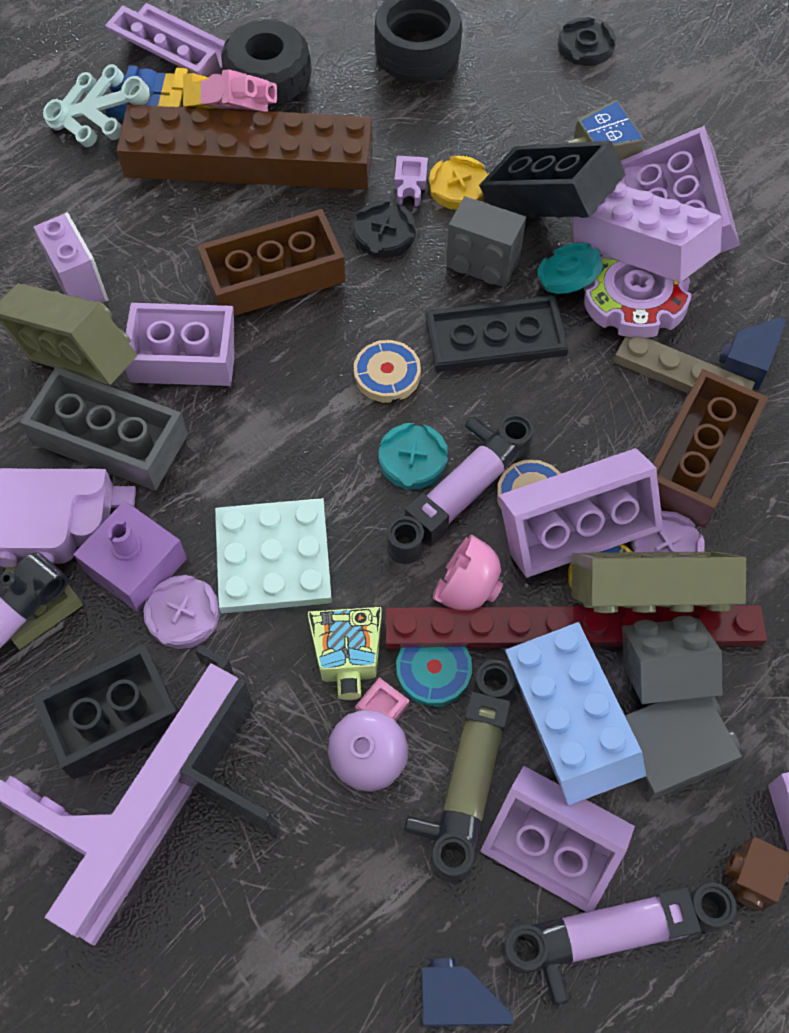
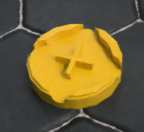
[428,156,489,210]

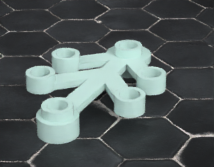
[43,64,150,147]

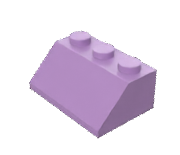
[125,303,234,386]
[480,766,635,912]

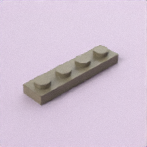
[614,337,755,394]

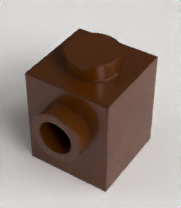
[725,836,789,910]

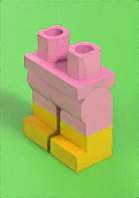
[183,69,277,111]

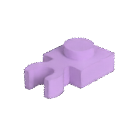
[395,156,428,206]

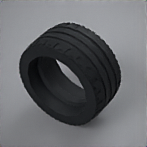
[374,0,462,83]

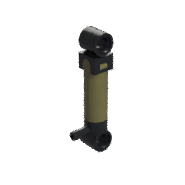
[404,659,515,883]

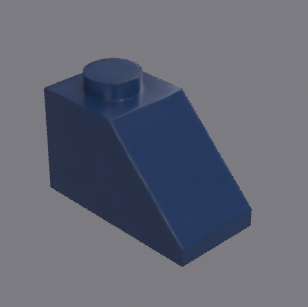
[718,317,787,390]
[421,958,513,1027]

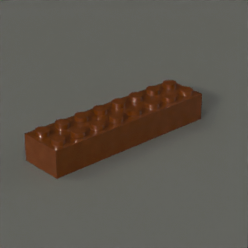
[117,105,373,190]

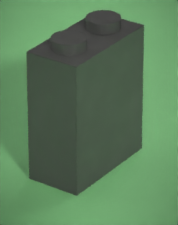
[625,696,742,802]

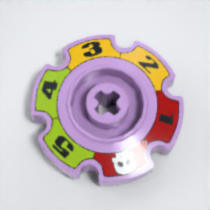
[584,255,691,338]

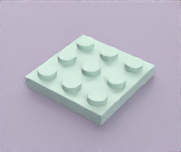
[215,498,332,614]

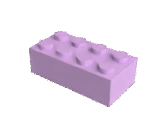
[573,183,722,282]
[499,448,663,578]

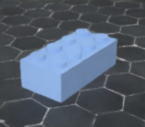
[506,622,646,805]

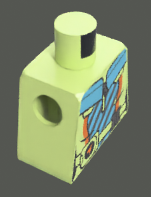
[308,607,382,700]

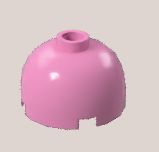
[433,535,503,610]

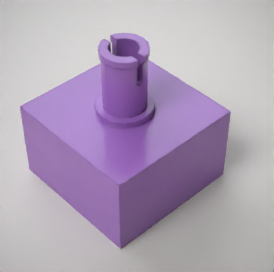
[73,500,187,613]

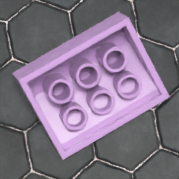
[619,126,740,253]

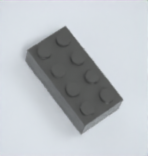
[20,367,188,491]

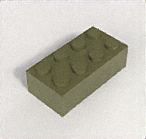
[0,283,138,385]
[571,551,746,613]

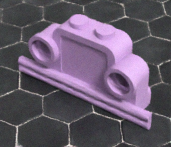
[0,468,136,567]

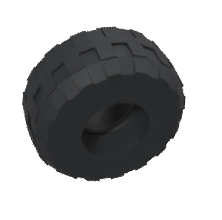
[221,19,311,107]

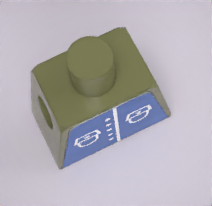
[565,100,645,161]

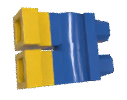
[105,66,189,124]

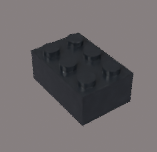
[32,643,178,780]

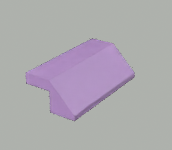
[105,3,225,76]

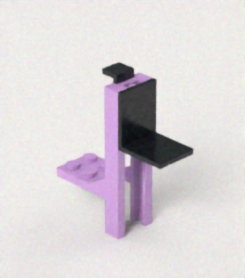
[0,645,278,946]

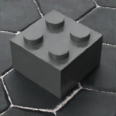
[446,196,526,288]
[622,616,722,704]

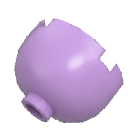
[328,710,409,792]

